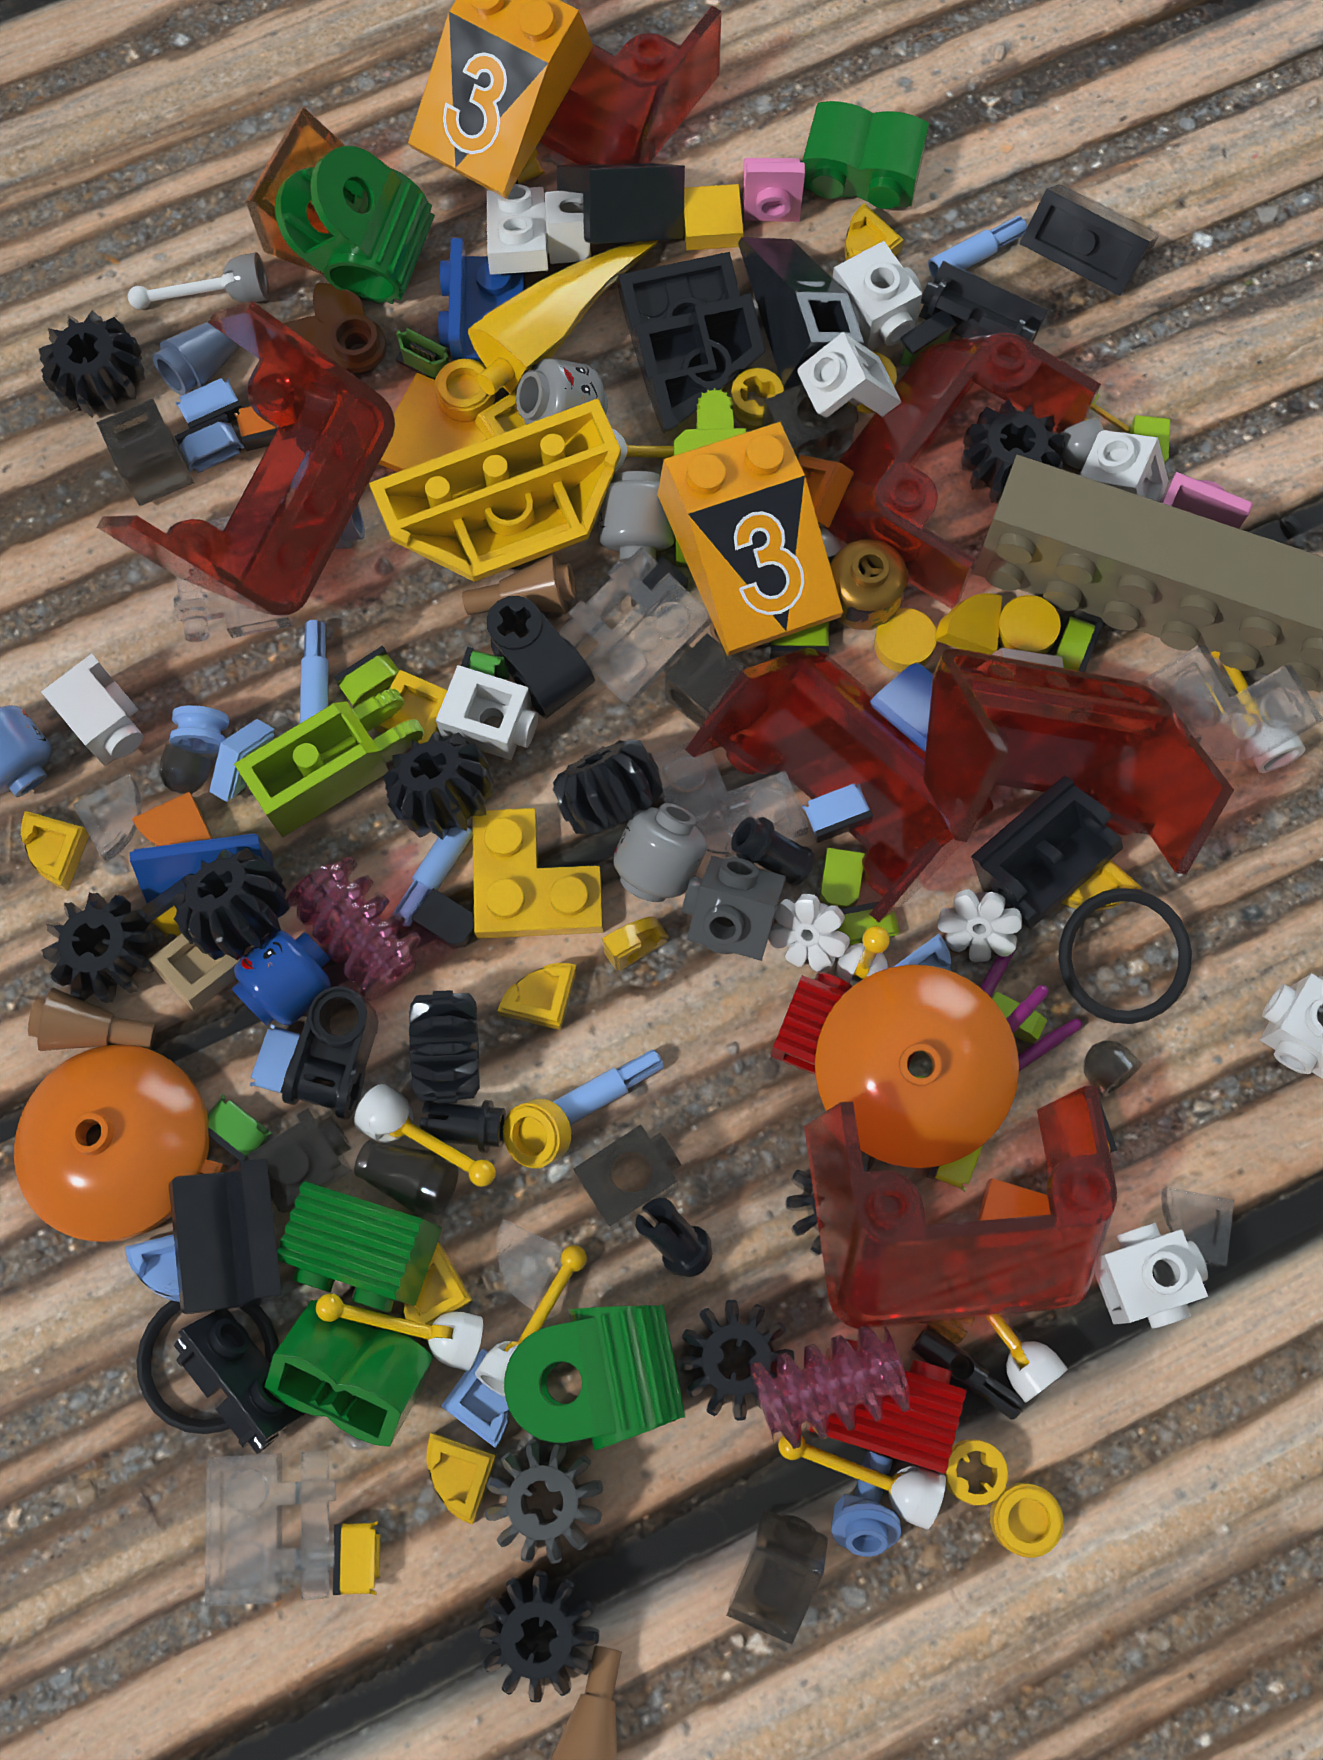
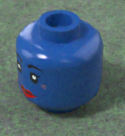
[232,930,331,1026]

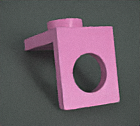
[743,158,805,222]
[1160,472,1253,529]

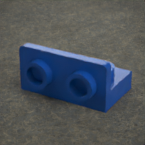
[438,238,525,367]

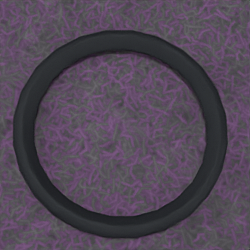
[1058,888,1192,1024]
[136,1300,279,1434]

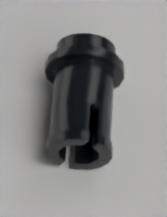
[731,817,815,885]
[420,1100,506,1153]
[635,1197,713,1277]

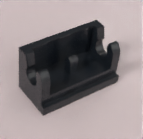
[971,775,1123,930]

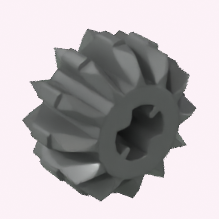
[485,1439,603,1564]

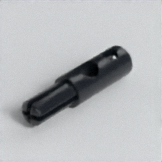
[911,1324,1025,1420]

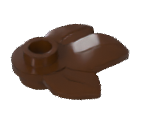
[273,283,387,388]

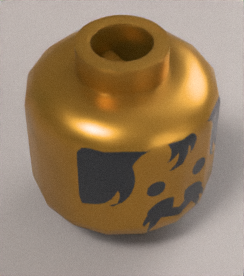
[830,539,908,630]

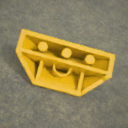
[369,398,621,582]

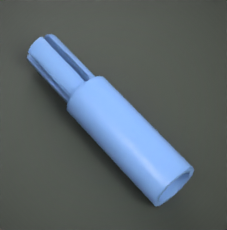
[928,216,1027,279]
[300,620,329,723]
[391,826,473,927]
[553,1049,664,1125]

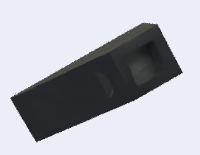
[738,237,864,387]

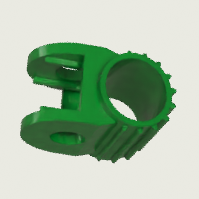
[275,146,435,304]
[504,1305,685,1451]

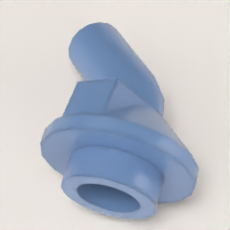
[831,1450,901,1557]

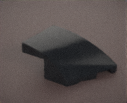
[616,252,765,433]

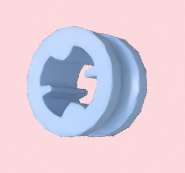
[169,705,229,754]

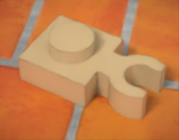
[149,933,269,1012]

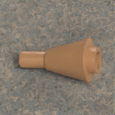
[462,553,577,615]
[28,987,156,1051]
[550,1645,622,1760]

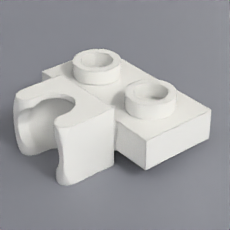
[487,184,591,275]

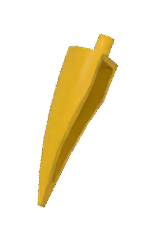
[468,240,658,395]

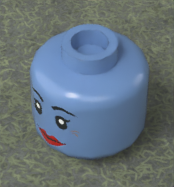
[0,705,51,797]

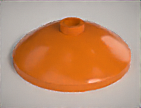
[815,965,1019,1168]
[14,1044,210,1243]

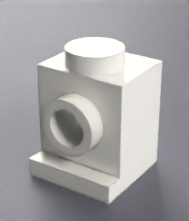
[41,653,144,766]
[436,665,538,760]

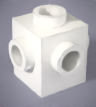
[832,241,922,351]
[1259,973,1323,1079]
[1089,1223,1208,1329]

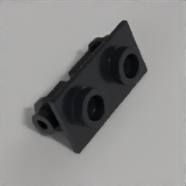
[919,261,1049,365]
[174,1309,306,1454]

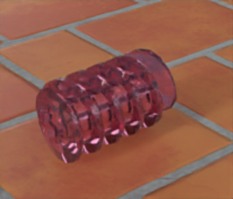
[286,857,422,1000]
[750,1326,910,1449]

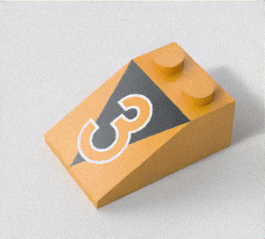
[408,0,594,199]
[657,422,843,656]

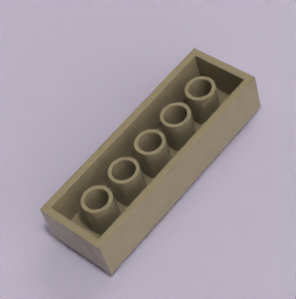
[973,455,1323,693]

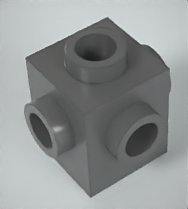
[682,856,786,961]

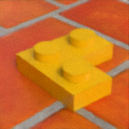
[472,808,603,939]

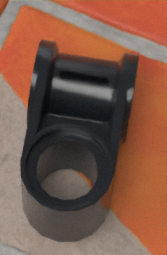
[486,596,595,719]
[282,986,379,1120]

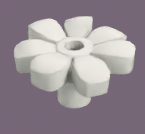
[938,889,1022,962]
[769,894,850,972]

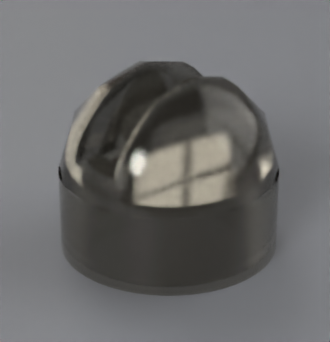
[159,744,214,794]
[1083,1040,1142,1098]

